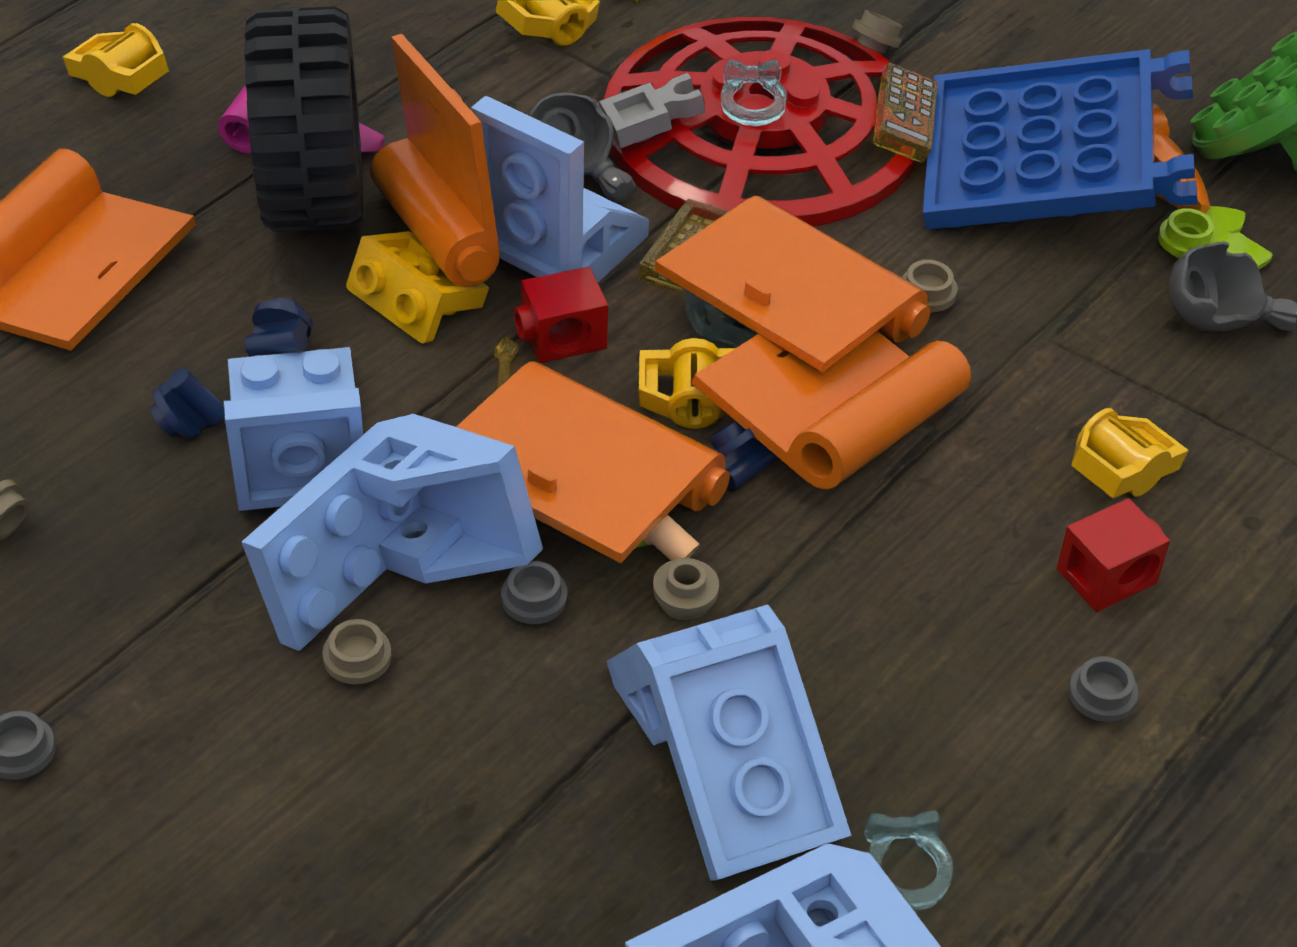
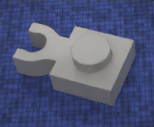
[599,73,706,148]

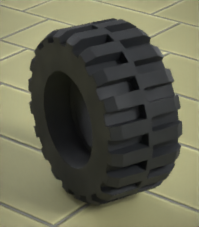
[244,6,364,233]

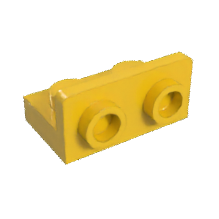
[346,231,489,344]

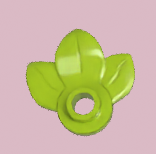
[1158,206,1273,270]

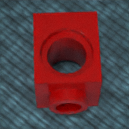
[513,266,608,363]
[1056,498,1170,613]

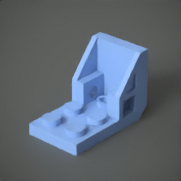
[471,96,649,283]
[224,347,363,511]
[242,414,543,651]
[606,605,852,881]
[625,843,941,947]

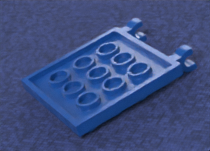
[923,49,1198,230]

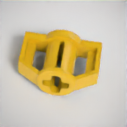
[496,0,600,46]
[63,23,169,97]
[639,338,735,429]
[1071,408,1189,499]

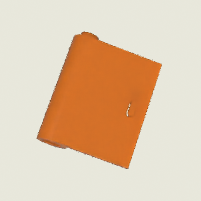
[370,34,500,287]
[0,149,196,350]
[654,196,931,372]
[691,331,971,490]
[456,361,730,563]

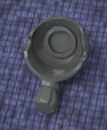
[528,93,636,203]
[1169,241,1297,332]

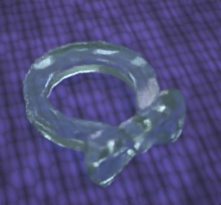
[720,59,787,126]
[864,810,953,911]

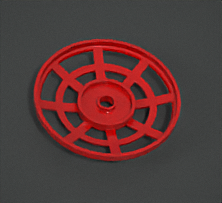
[604,17,924,227]

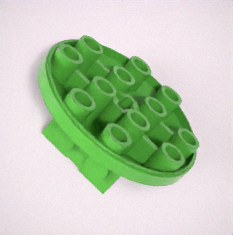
[1190,32,1297,172]

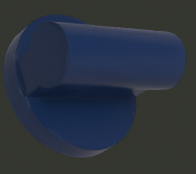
[245,298,313,357]
[151,368,225,440]
[708,420,778,491]

